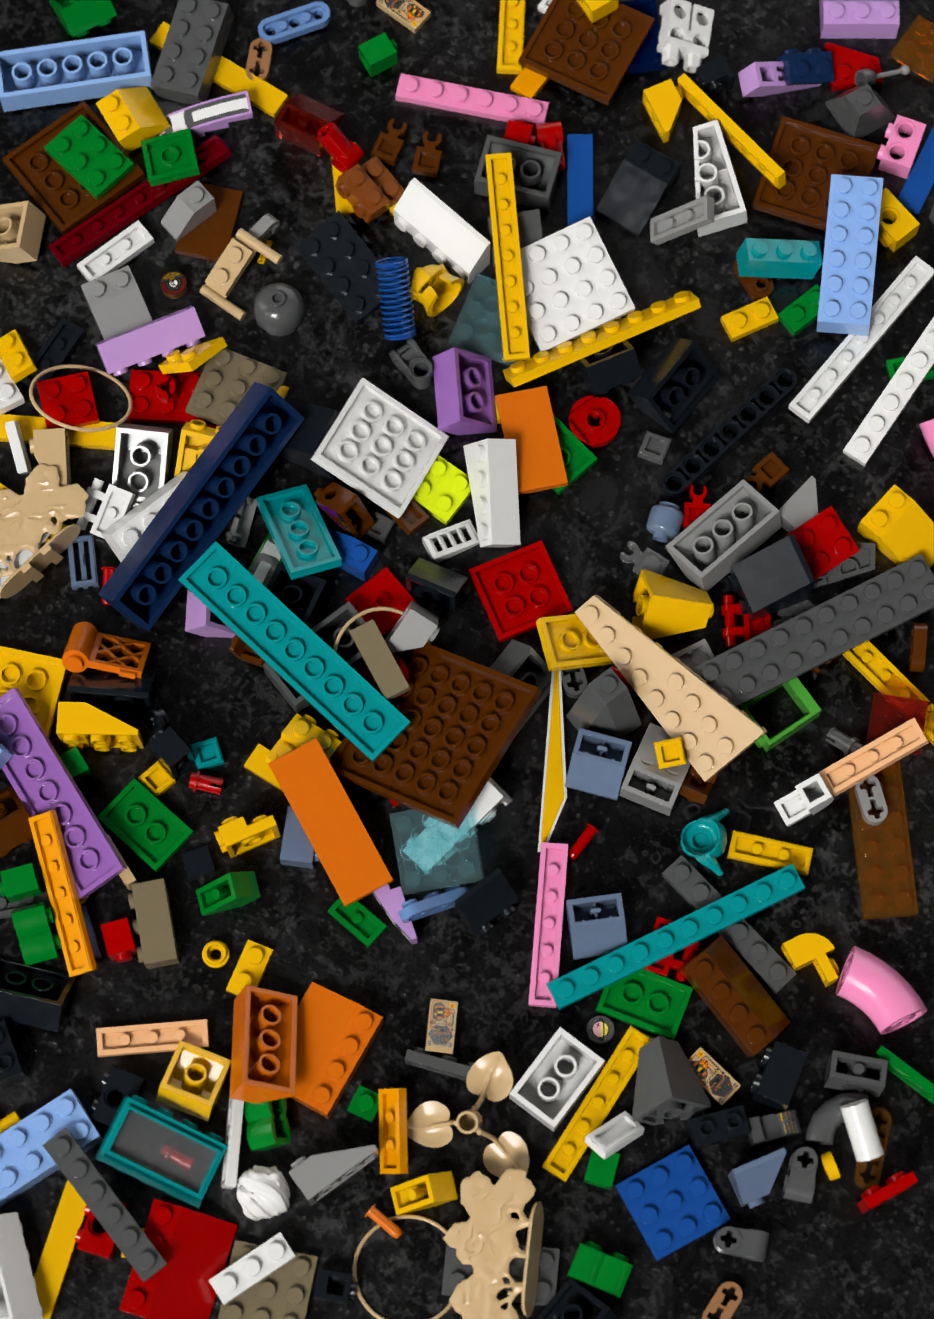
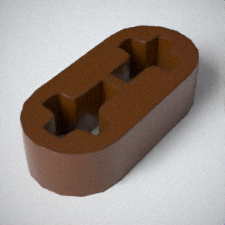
[909,622,928,673]

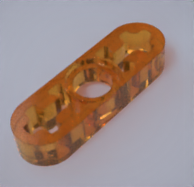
[853,1108,892,1190]

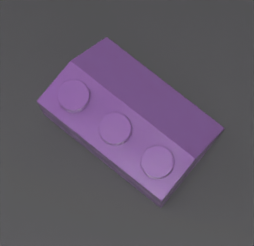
[432,347,497,435]

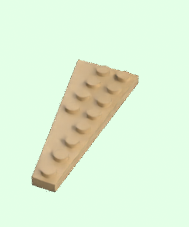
[575,595,767,782]

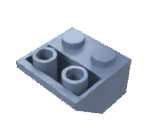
[565,728,632,801]
[566,893,627,960]

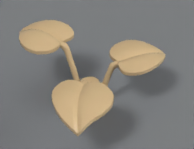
[407,1051,530,1178]

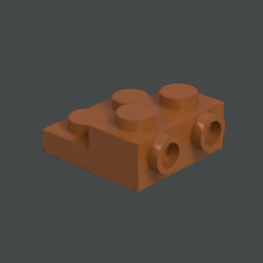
[335,156,405,224]

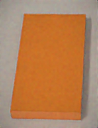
[495,386,568,495]

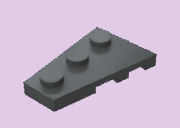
[813,542,876,589]

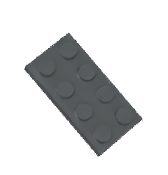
[441,1244,560,1306]

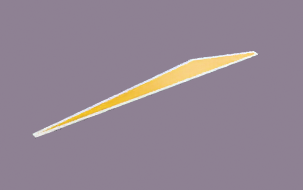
[538,670,567,852]

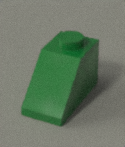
[196,871,261,916]

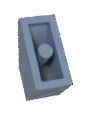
[280,806,320,869]

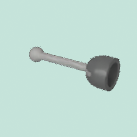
[855,65,910,88]

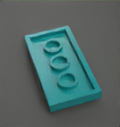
[256,484,342,580]

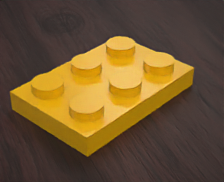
[536,614,614,672]

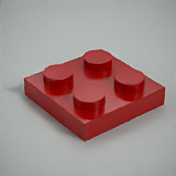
[36,371,100,430]
[786,506,860,580]
[857,1170,918,1214]

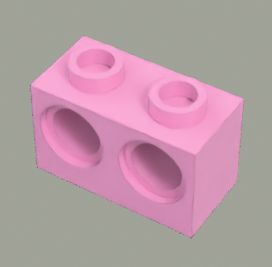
[876,115,927,179]

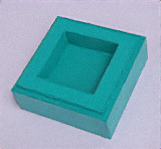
[191,737,224,771]

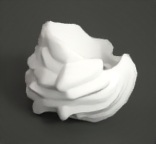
[236,1165,290,1221]

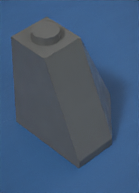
[825,84,896,139]
[566,668,642,739]
[632,1036,711,1126]

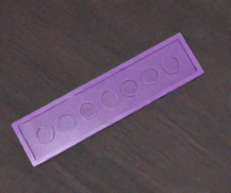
[0,687,127,899]

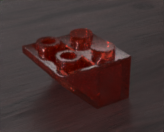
[274,93,344,157]

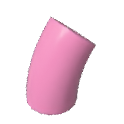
[836,946,927,1034]

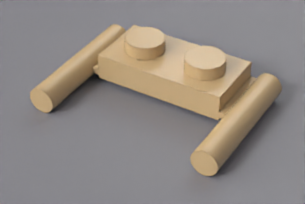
[199,228,283,321]

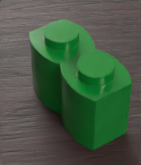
[11,901,62,966]
[243,1098,291,1151]
[566,1241,633,1299]

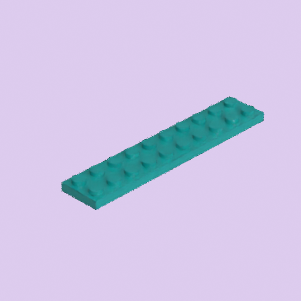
[178,541,411,763]

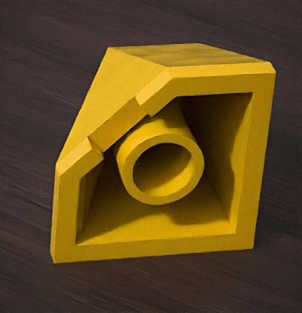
[632,569,714,640]

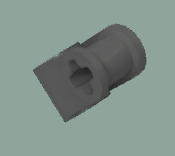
[389,338,434,389]
[782,1147,818,1204]
[713,1226,770,1262]

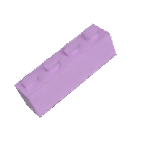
[95,305,205,376]

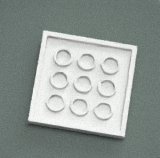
[520,216,635,351]
[311,377,449,519]

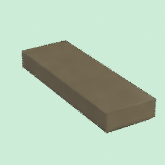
[349,619,410,701]

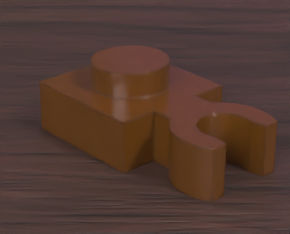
[371,118,407,166]
[412,131,442,178]
[744,451,790,493]

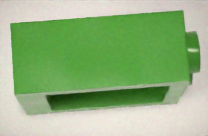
[737,678,821,752]

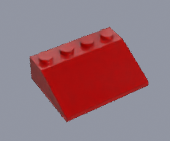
[119,1199,238,1319]

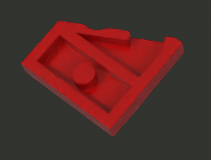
[824,42,883,91]

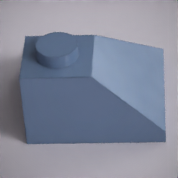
[728,1148,786,1209]

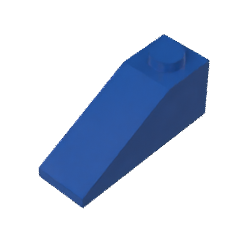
[327,527,379,582]

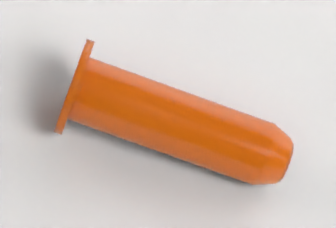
[364,1204,402,1239]

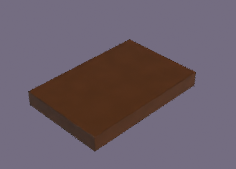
[175,181,244,262]

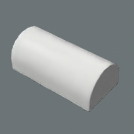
[840,1098,884,1162]

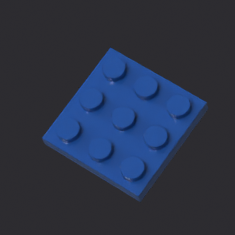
[615,1145,731,1261]

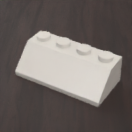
[394,177,491,284]
[0,1212,43,1319]

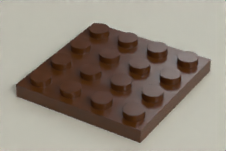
[518,0,655,106]
[2,101,145,235]
[752,116,880,231]

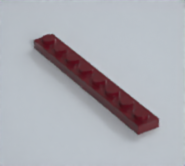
[48,134,232,267]

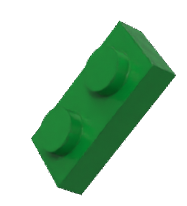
[778,284,820,336]
[328,897,387,948]

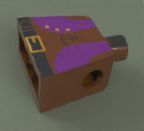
[314,482,375,540]

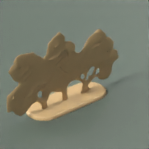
[443,1169,544,1319]

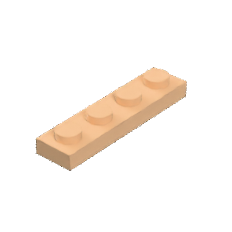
[819,718,929,797]
[96,1019,210,1057]

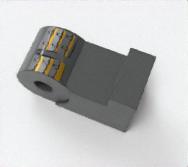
[747,1110,802,1147]

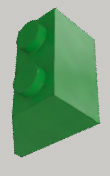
[49,0,117,38]

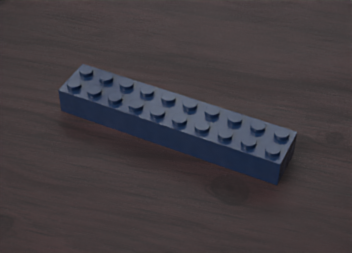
[98,382,305,632]

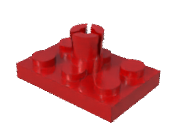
[127,370,206,424]

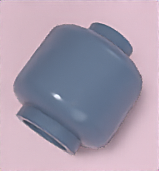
[646,501,684,543]

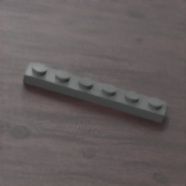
[662,855,797,994]
[42,1128,168,1282]

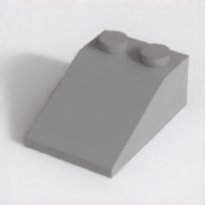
[81,266,153,340]
[112,423,174,508]
[288,1145,380,1206]

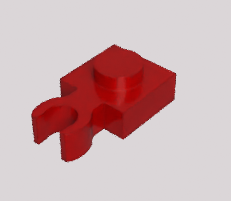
[683,485,711,530]

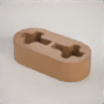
[246,38,273,82]
[701,1282,743,1319]

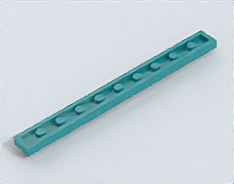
[546,863,805,1010]

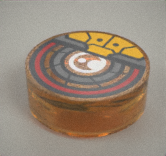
[161,271,187,299]

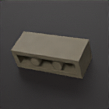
[128,878,180,969]

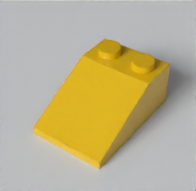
[856,484,934,568]

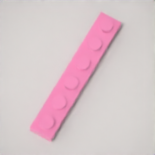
[395,73,549,128]
[528,842,569,1008]

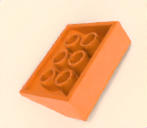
[290,982,384,1119]

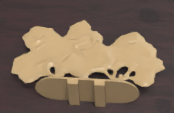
[0,464,89,599]

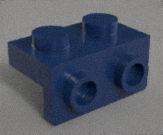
[775,48,835,86]

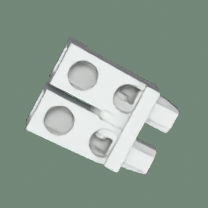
[657,0,714,74]

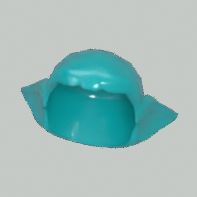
[681,808,730,876]

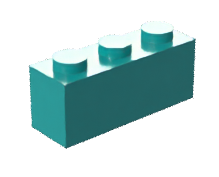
[736,238,823,279]

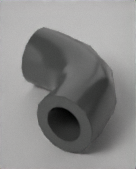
[805,1092,869,1145]

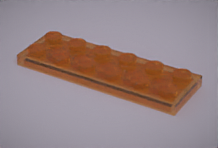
[847,760,919,920]

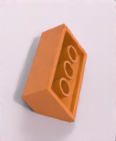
[230,985,298,1104]

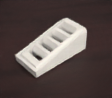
[422,519,480,563]

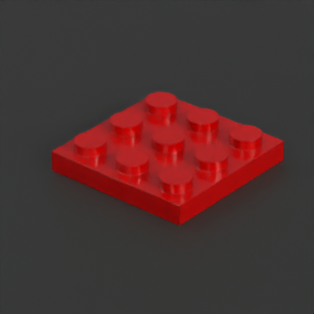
[468,540,573,643]

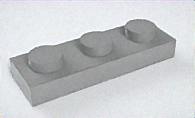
[650,195,714,245]

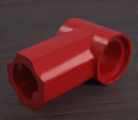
[535,121,565,173]
[317,122,364,173]

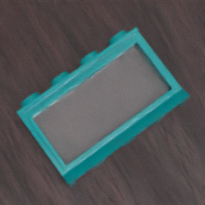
[94,1094,228,1208]

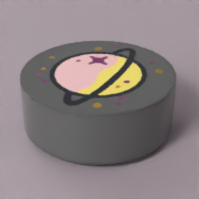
[586,1016,614,1045]

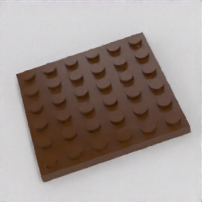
[329,643,542,829]

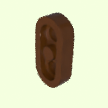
[734,258,774,301]

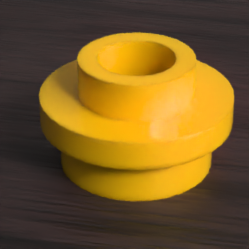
[202,940,230,968]

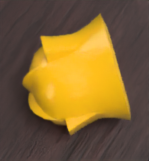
[409,263,465,317]

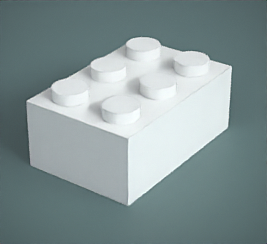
[509,1027,605,1132]

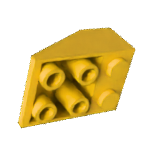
[56,702,145,752]

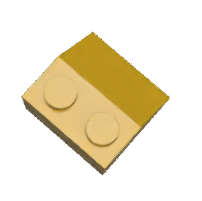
[96,86,171,154]
[156,1040,231,1122]

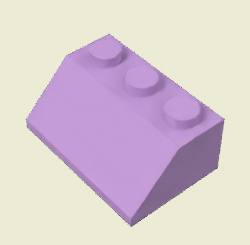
[819,0,900,39]

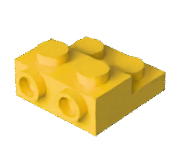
[174,419,222,477]
[265,713,342,764]
[214,815,281,858]

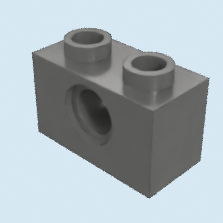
[824,1050,888,1098]

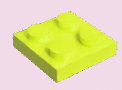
[412,455,471,526]

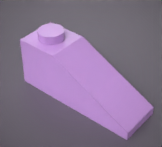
[738,61,821,97]

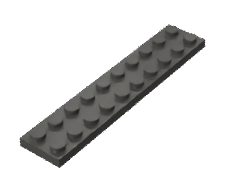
[691,554,934,707]

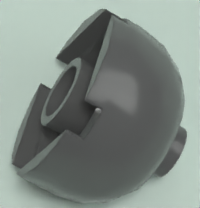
[253,283,305,336]

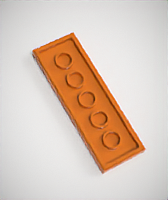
[268,738,393,907]

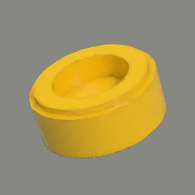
[820,1151,841,1181]

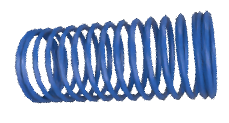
[375,257,417,340]

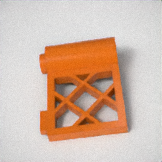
[62,622,151,679]

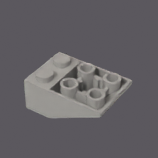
[619,723,691,816]

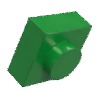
[347,1085,379,1123]

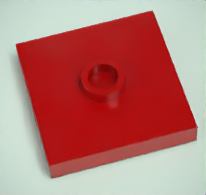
[345,567,418,637]

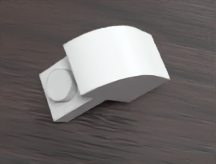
[774,773,834,827]

